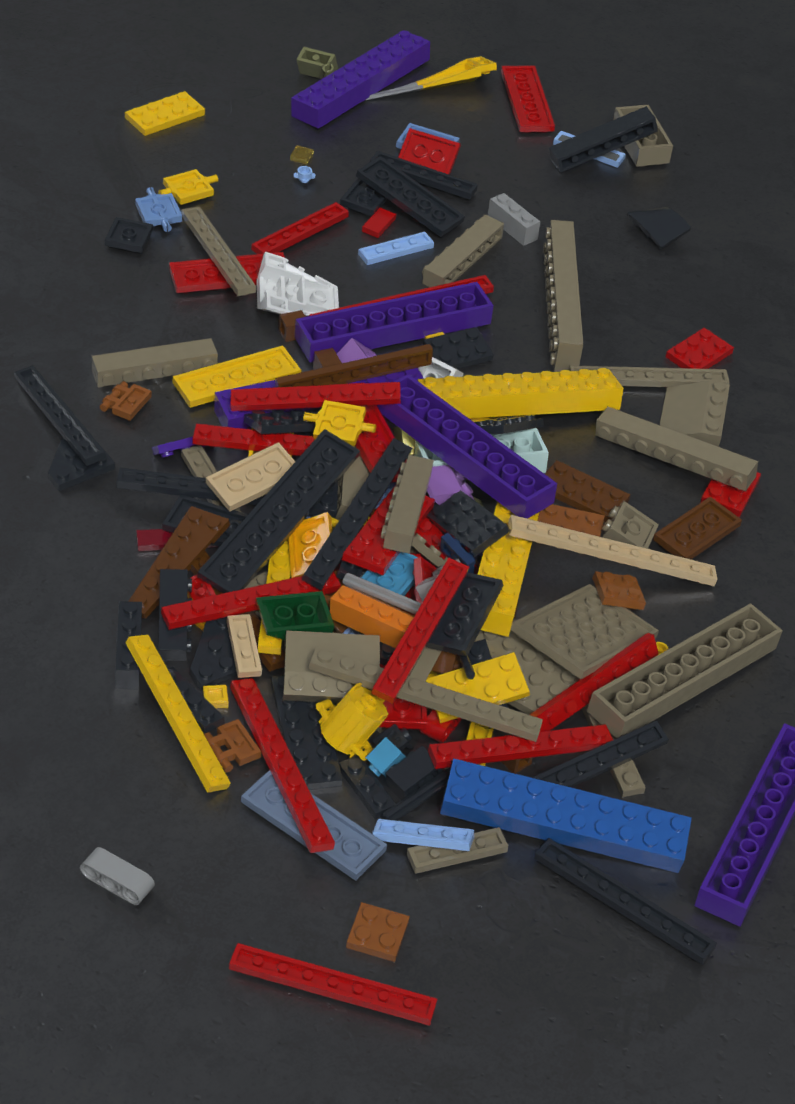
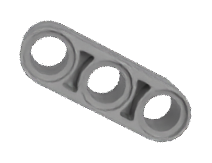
[80,847,155,905]

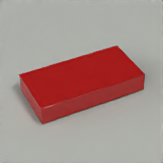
[362,208,396,238]

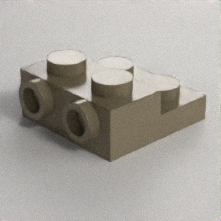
[602,501,659,549]

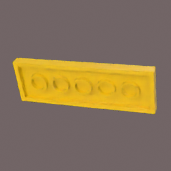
[172,345,301,408]

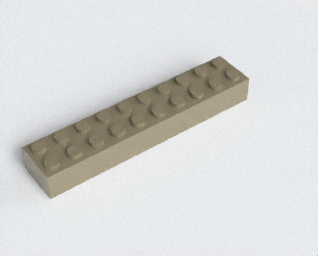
[543,220,583,372]
[587,603,783,738]

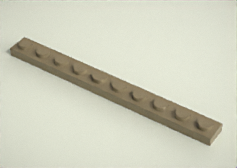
[308,647,543,742]

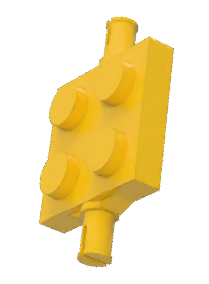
[158,169,218,205]
[303,400,376,446]

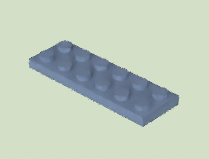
[241,770,387,881]

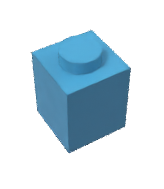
[365,737,406,777]

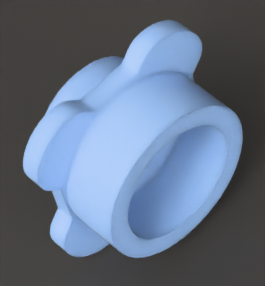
[293,166,316,183]

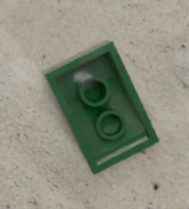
[256,591,334,640]

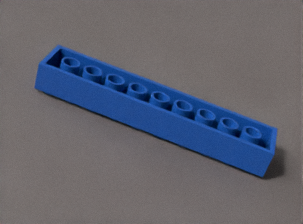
[440,758,692,873]

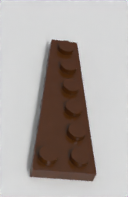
[129,506,230,619]

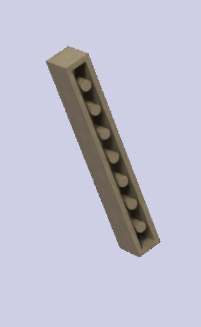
[595,407,758,491]

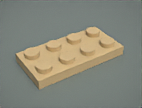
[206,442,295,512]

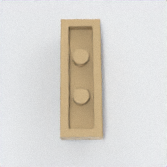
[227,614,262,678]

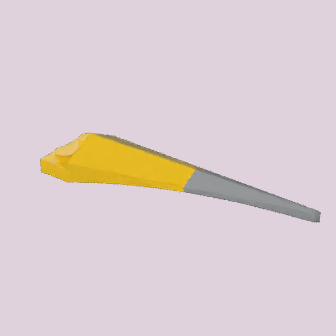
[364,56,497,101]

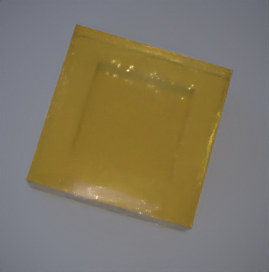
[290,145,314,165]

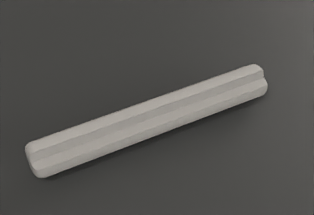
[343,573,421,615]

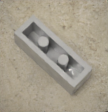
[488,193,540,246]

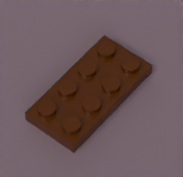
[545,460,631,522]
[653,497,742,560]

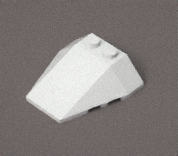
[257,252,339,315]

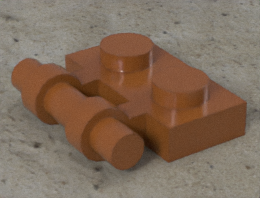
[100,381,152,421]
[204,719,261,772]

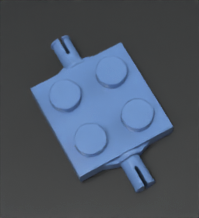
[135,187,182,232]

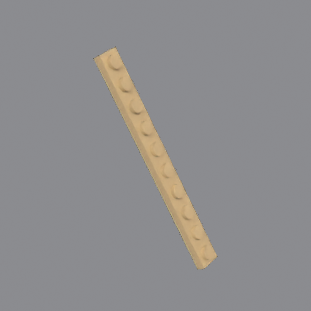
[508,515,718,586]

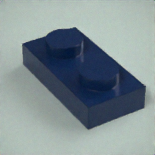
[441,533,476,574]

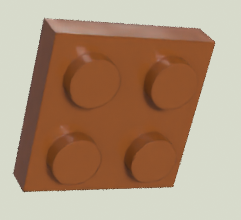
[592,571,646,610]
[346,902,410,962]

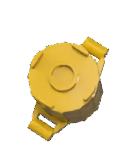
[316,683,389,761]

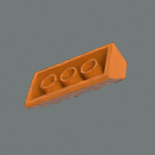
[330,585,414,648]

